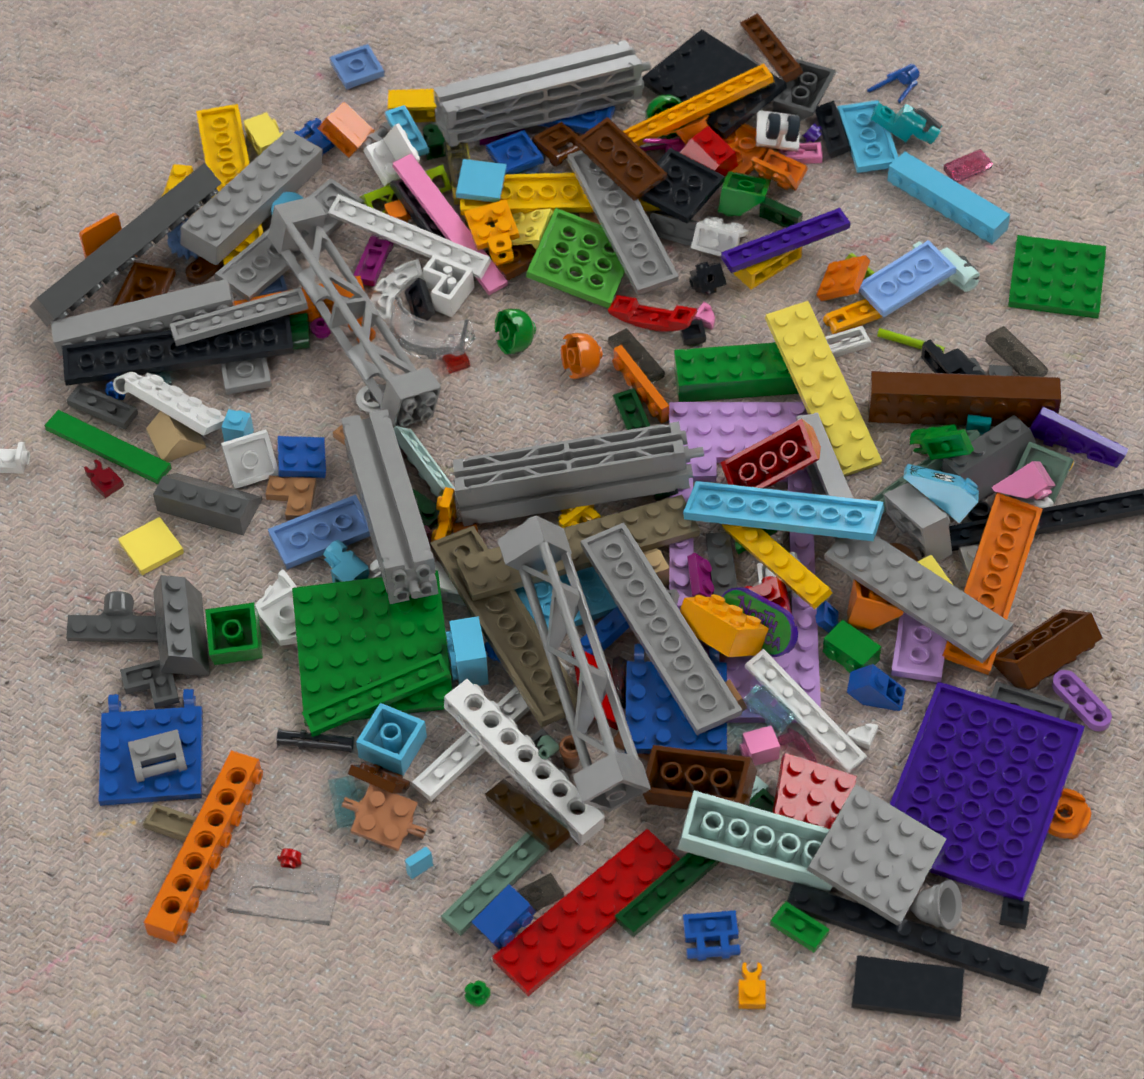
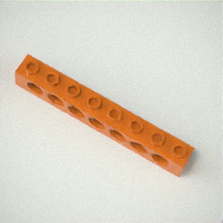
[144,750,263,944]

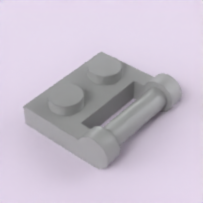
[128,730,187,783]

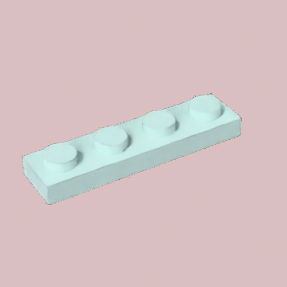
[394,426,456,497]

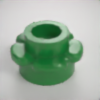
[464,981,491,1007]

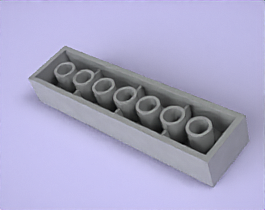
[181,130,323,265]

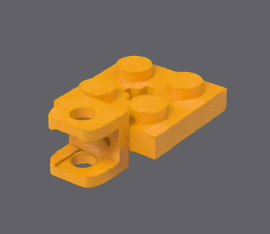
[464,199,520,266]

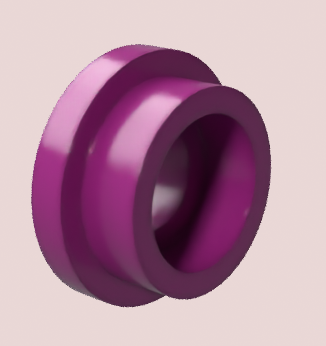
[310,317,331,338]

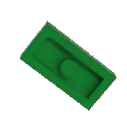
[770,901,830,953]

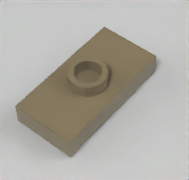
[143,803,197,842]

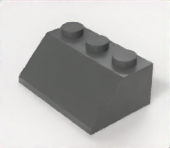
[772,59,836,121]

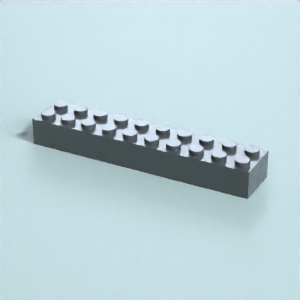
[29,163,222,327]

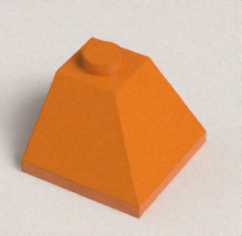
[847,579,904,630]

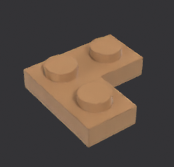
[266,475,317,521]

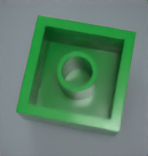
[205,602,263,665]

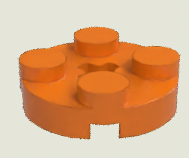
[1048,788,1091,839]

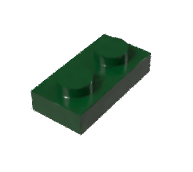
[759,197,803,228]

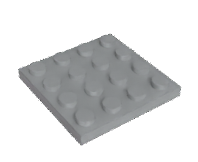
[807,784,946,926]

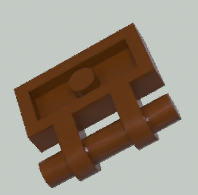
[348,762,411,794]

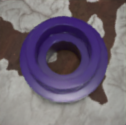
[802,124,822,143]

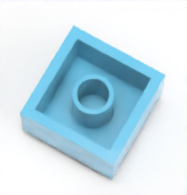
[446,616,489,686]
[356,703,427,776]

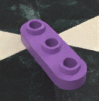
[1052,670,1112,731]

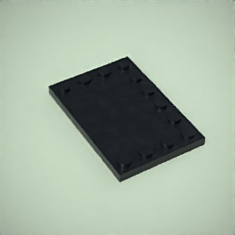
[642,29,787,139]

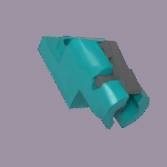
[871,103,942,144]

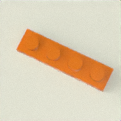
[612,345,669,424]

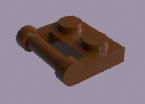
[532,122,580,167]

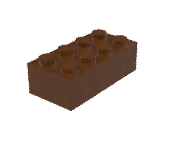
[642,745,757,810]

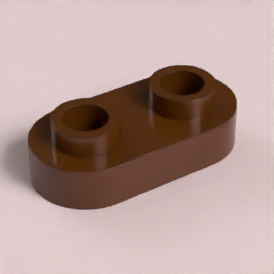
[185,256,224,284]

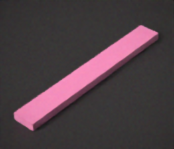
[393,154,508,295]

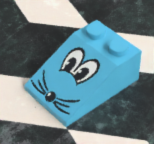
[903,464,979,523]

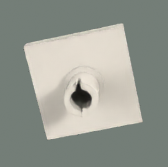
[221,429,278,489]

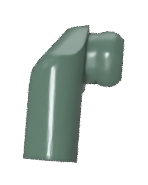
[537,735,559,760]

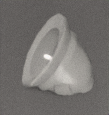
[909,880,962,930]

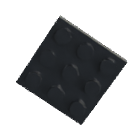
[639,148,725,224]

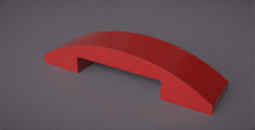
[608,295,698,332]

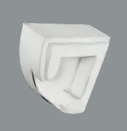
[847,723,878,750]

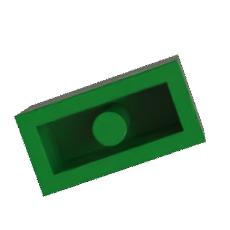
[822,620,882,673]

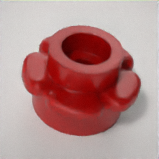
[277,848,302,870]

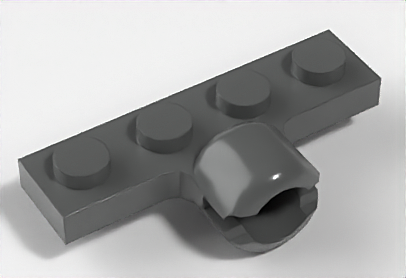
[66,591,158,642]

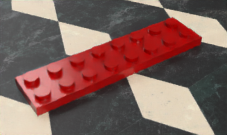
[492,829,680,996]

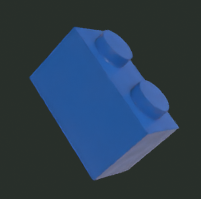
[472,884,536,950]

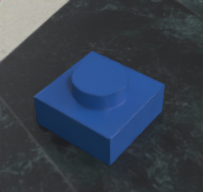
[815,600,839,633]

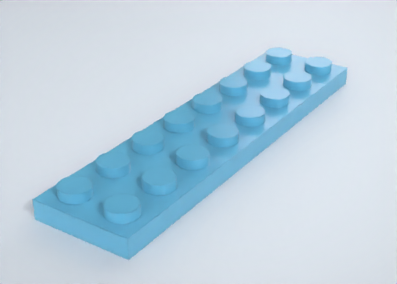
[683,481,884,541]

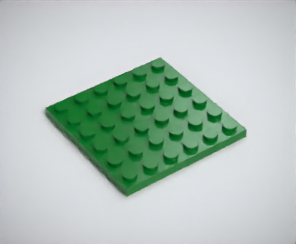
[292,570,452,727]

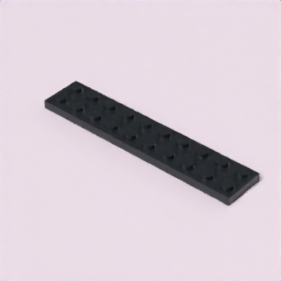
[62,314,294,386]

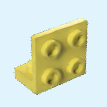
[511,209,553,250]

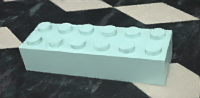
[678,791,832,892]

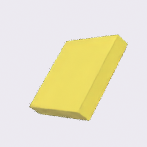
[118,517,184,575]

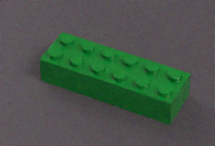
[674,342,799,402]

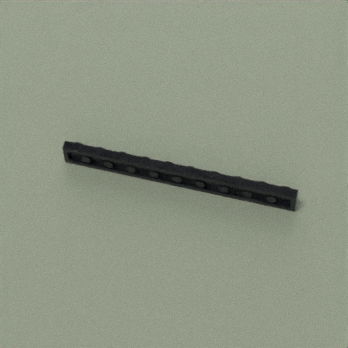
[919,489,1144,557]
[786,882,1049,994]

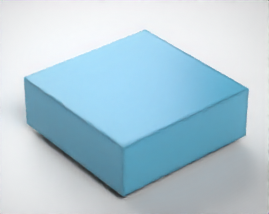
[405,847,433,879]

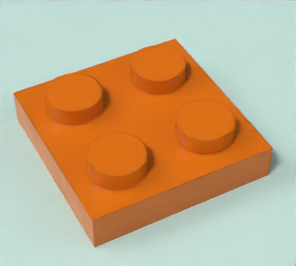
[816,255,870,301]

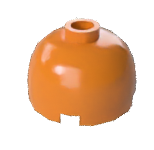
[561,333,603,379]

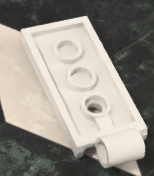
[113,372,225,436]

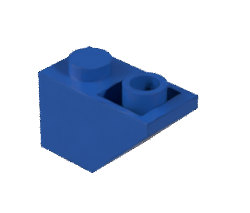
[846,664,906,711]

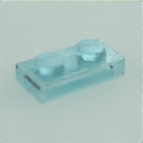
[328,775,359,828]

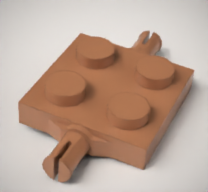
[341,784,427,851]

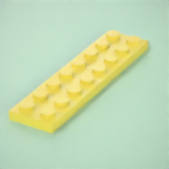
[765,301,882,477]

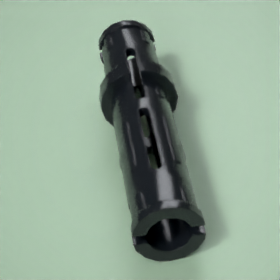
[276,729,354,753]

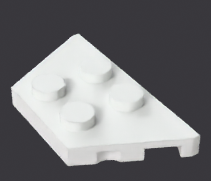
[255,569,297,646]

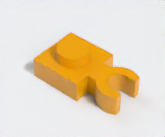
[738,962,766,1009]

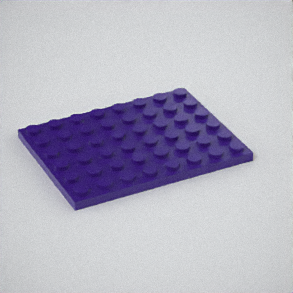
[890,681,1085,901]

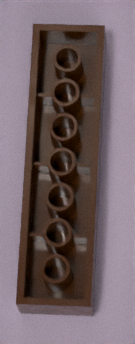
[868,371,1061,428]

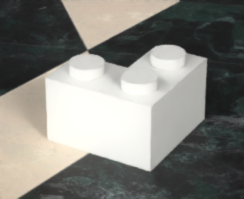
[423,254,474,317]

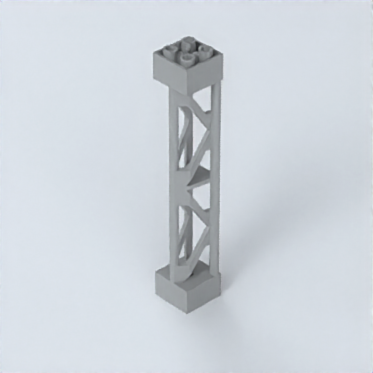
[268,196,441,429]

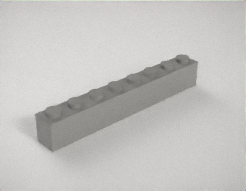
[51,279,235,356]

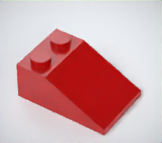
[680,126,739,176]

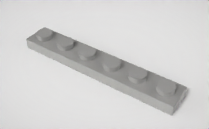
[169,287,308,346]

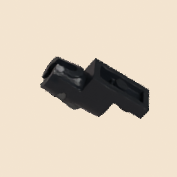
[921,339,986,375]

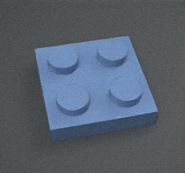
[330,44,385,89]

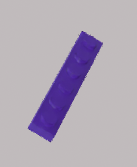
[721,208,851,273]

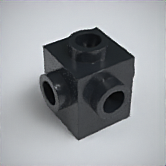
[689,261,727,296]

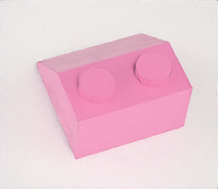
[992,461,1056,500]

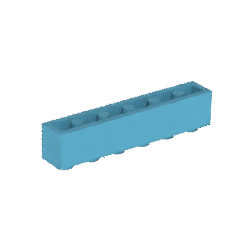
[887,152,1010,244]

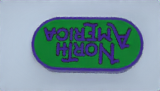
[721,587,798,657]

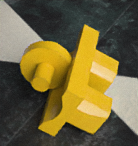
[558,504,601,528]

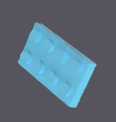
[837,100,898,173]

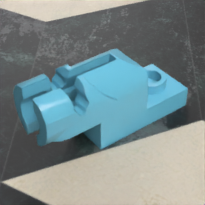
[323,540,369,583]

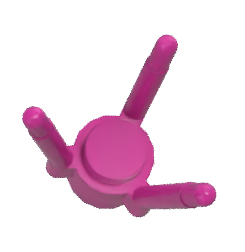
[640,138,685,153]

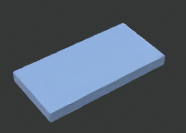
[859,240,956,317]

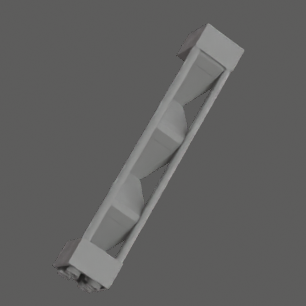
[497,516,651,812]

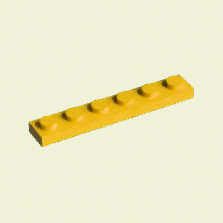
[722,524,833,610]

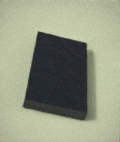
[852,955,964,1021]

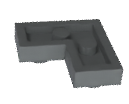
[120,660,180,709]

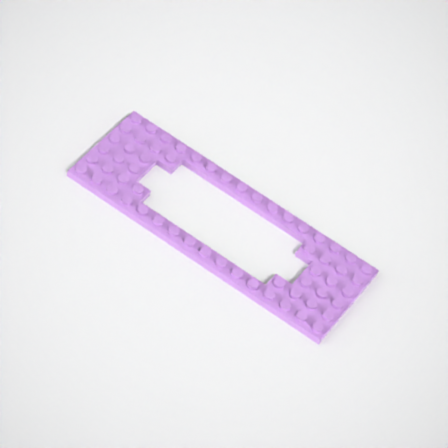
[669,402,821,723]

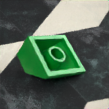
[718,171,771,217]

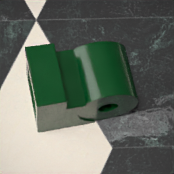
[422,124,447,160]
[289,313,310,350]

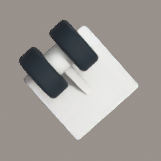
[756,111,800,151]

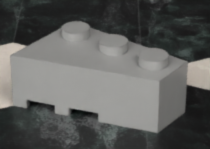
[884,483,952,562]

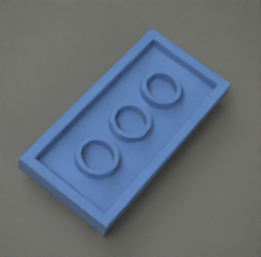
[268,495,370,569]

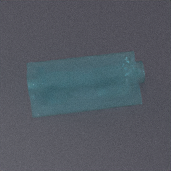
[743,684,795,734]

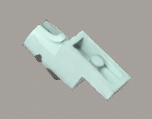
[912,241,980,292]

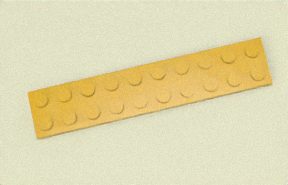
[196,104,263,266]
[460,173,660,215]

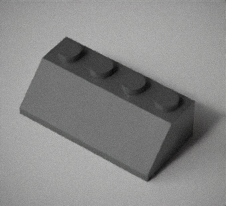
[941,415,1037,501]
[153,473,263,536]
[153,575,210,676]

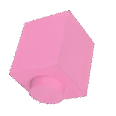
[739,725,780,766]

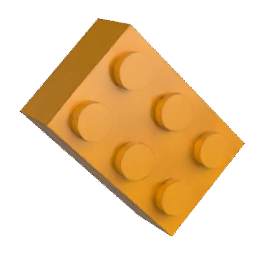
[680,594,769,657]

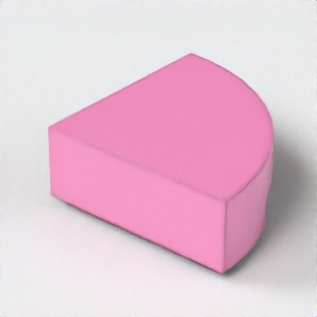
[692,302,715,330]

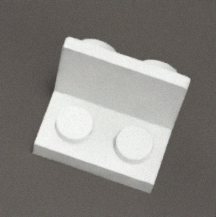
[363,123,420,187]
[691,217,749,256]

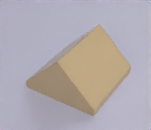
[146,411,206,462]

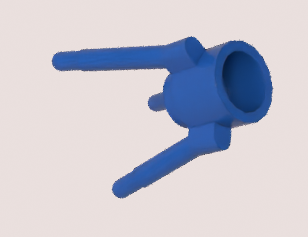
[867,63,920,103]

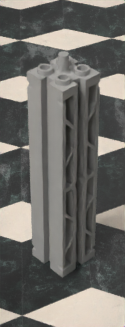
[433,40,651,147]
[341,409,438,604]
[453,421,704,526]

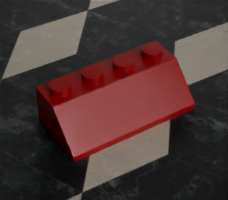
[720,418,821,489]

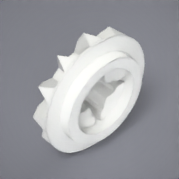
[356,384,386,415]

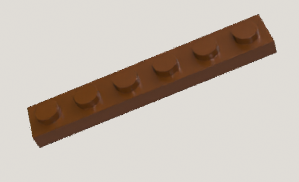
[740,13,803,83]

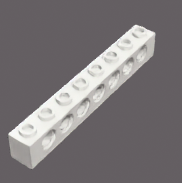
[444,679,605,846]

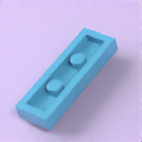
[385,105,429,156]

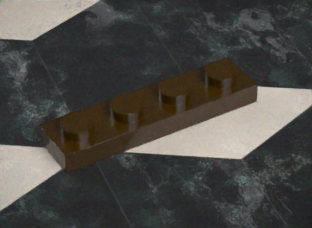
[485,779,571,853]

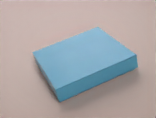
[456,159,506,202]

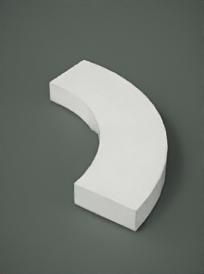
[370,259,424,327]

